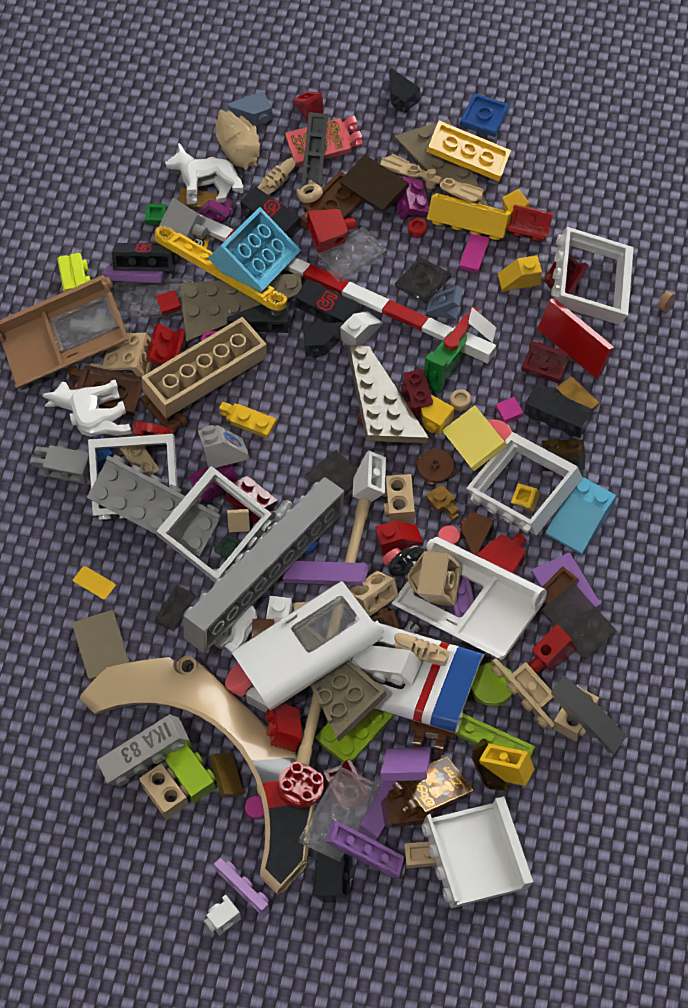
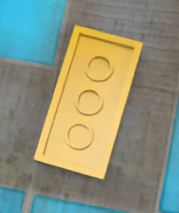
[426,121,511,182]

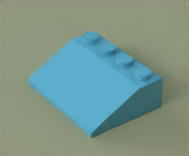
[208,207,301,292]

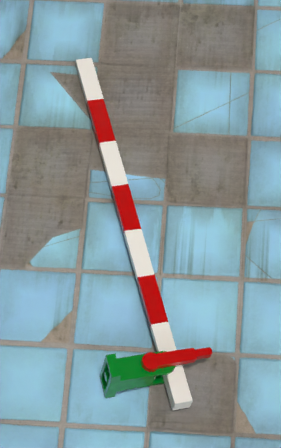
[199,214,496,393]

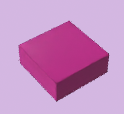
[495,397,523,424]

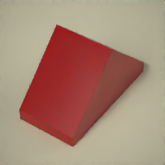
[292,91,324,121]

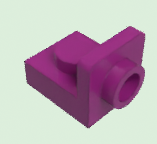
[199,198,232,223]

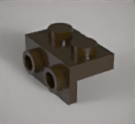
[541,438,585,471]

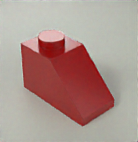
[375,521,423,556]

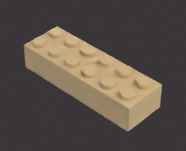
[142,317,267,418]

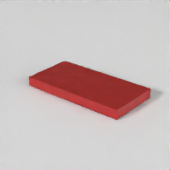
[537,297,614,379]

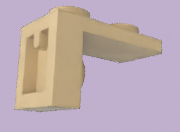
[114,435,159,477]

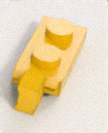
[219,402,277,439]

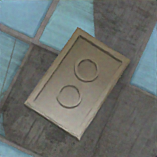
[72,610,130,682]

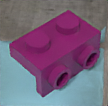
[396,176,429,220]
[187,464,238,503]

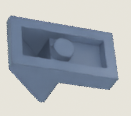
[426,285,463,319]

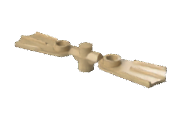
[380,154,484,203]

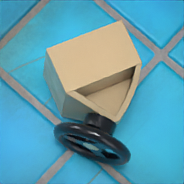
[388,545,462,607]

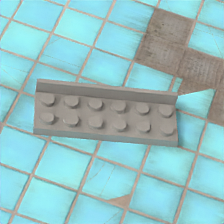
[87,454,222,557]

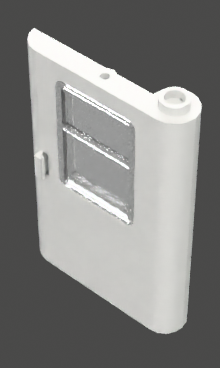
[231,581,384,711]

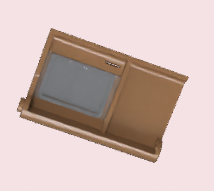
[0,275,129,389]

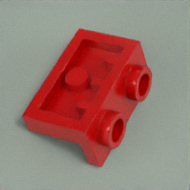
[146,323,185,366]

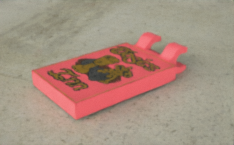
[285,116,363,167]

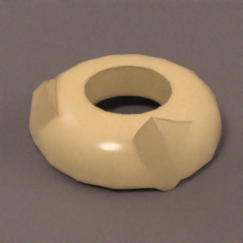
[296,180,323,203]

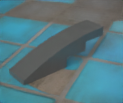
[301,112,328,191]
[551,676,626,754]

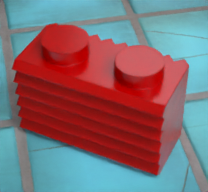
[265,704,303,752]

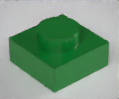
[145,204,167,225]

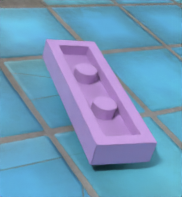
[214,858,270,917]

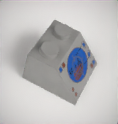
[198,425,250,468]

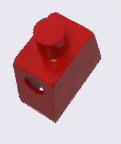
[306,209,356,253]
[477,533,527,575]
[528,624,575,674]

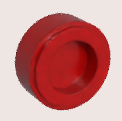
[408,218,427,238]

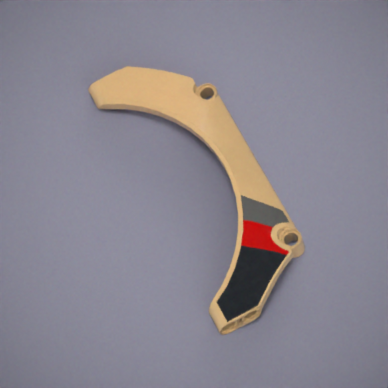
[80,656,325,895]

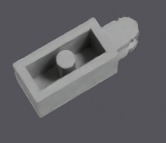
[30,445,90,484]

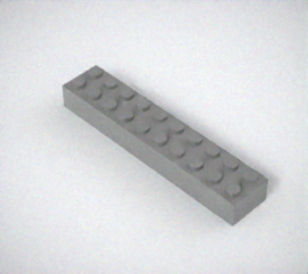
[183,477,344,653]

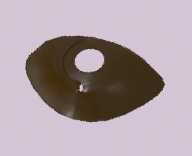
[471,738,509,792]

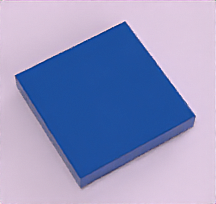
[460,93,510,138]

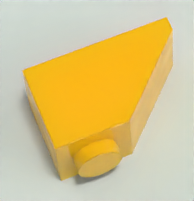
[498,255,542,292]
[421,395,454,436]
[479,744,535,786]

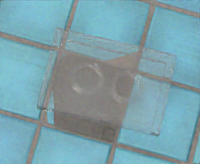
[316,227,388,282]

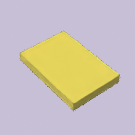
[442,405,507,471]

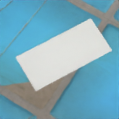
[468,307,496,343]

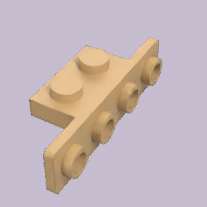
[491,658,555,730]

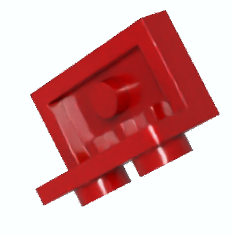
[507,204,553,241]

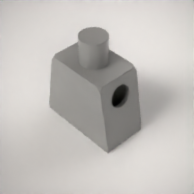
[159,198,208,241]

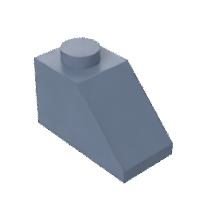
[228,91,273,126]

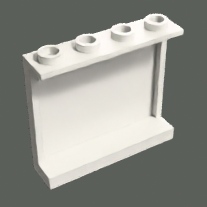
[422,796,533,908]

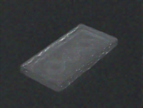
[114,278,194,320]
[299,767,381,862]

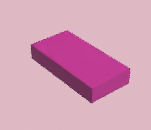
[459,233,490,273]

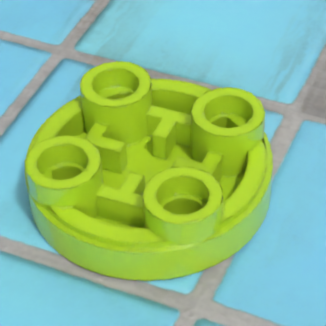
[471,663,513,706]

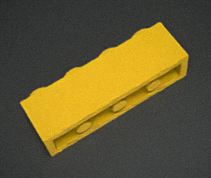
[427,193,512,240]

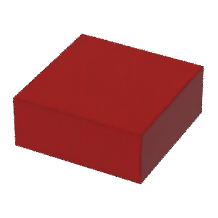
[156,290,182,316]

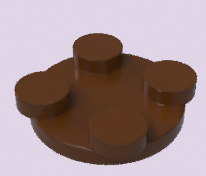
[416,449,456,487]

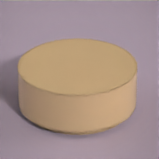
[450,389,471,411]

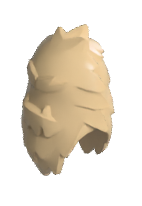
[215,110,260,170]

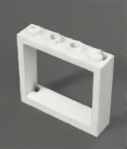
[551,227,634,325]
[466,432,582,535]
[88,434,178,520]
[156,466,271,582]

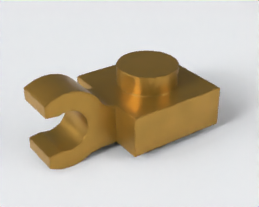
[426,484,459,521]

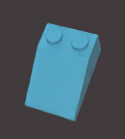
[545,477,616,555]

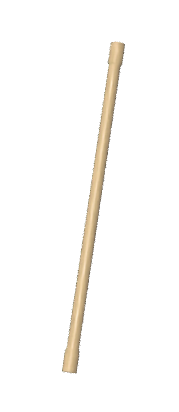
[296,498,371,766]

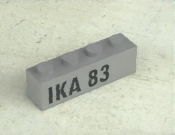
[97,715,190,786]

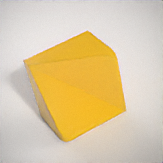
[502,189,529,215]
[511,483,541,512]

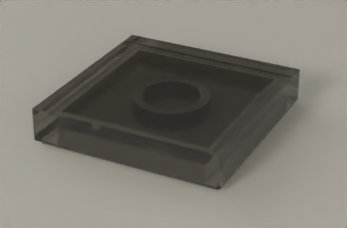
[395,257,451,304]
[305,450,357,496]

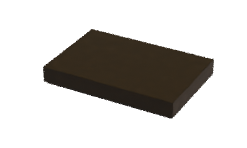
[339,154,409,214]

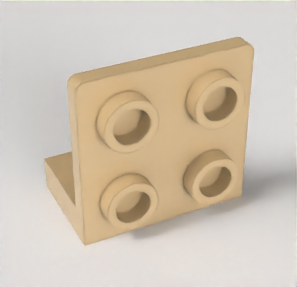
[102,332,152,377]

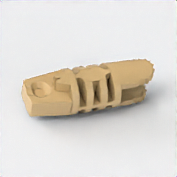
[257,158,296,195]
[394,632,450,666]

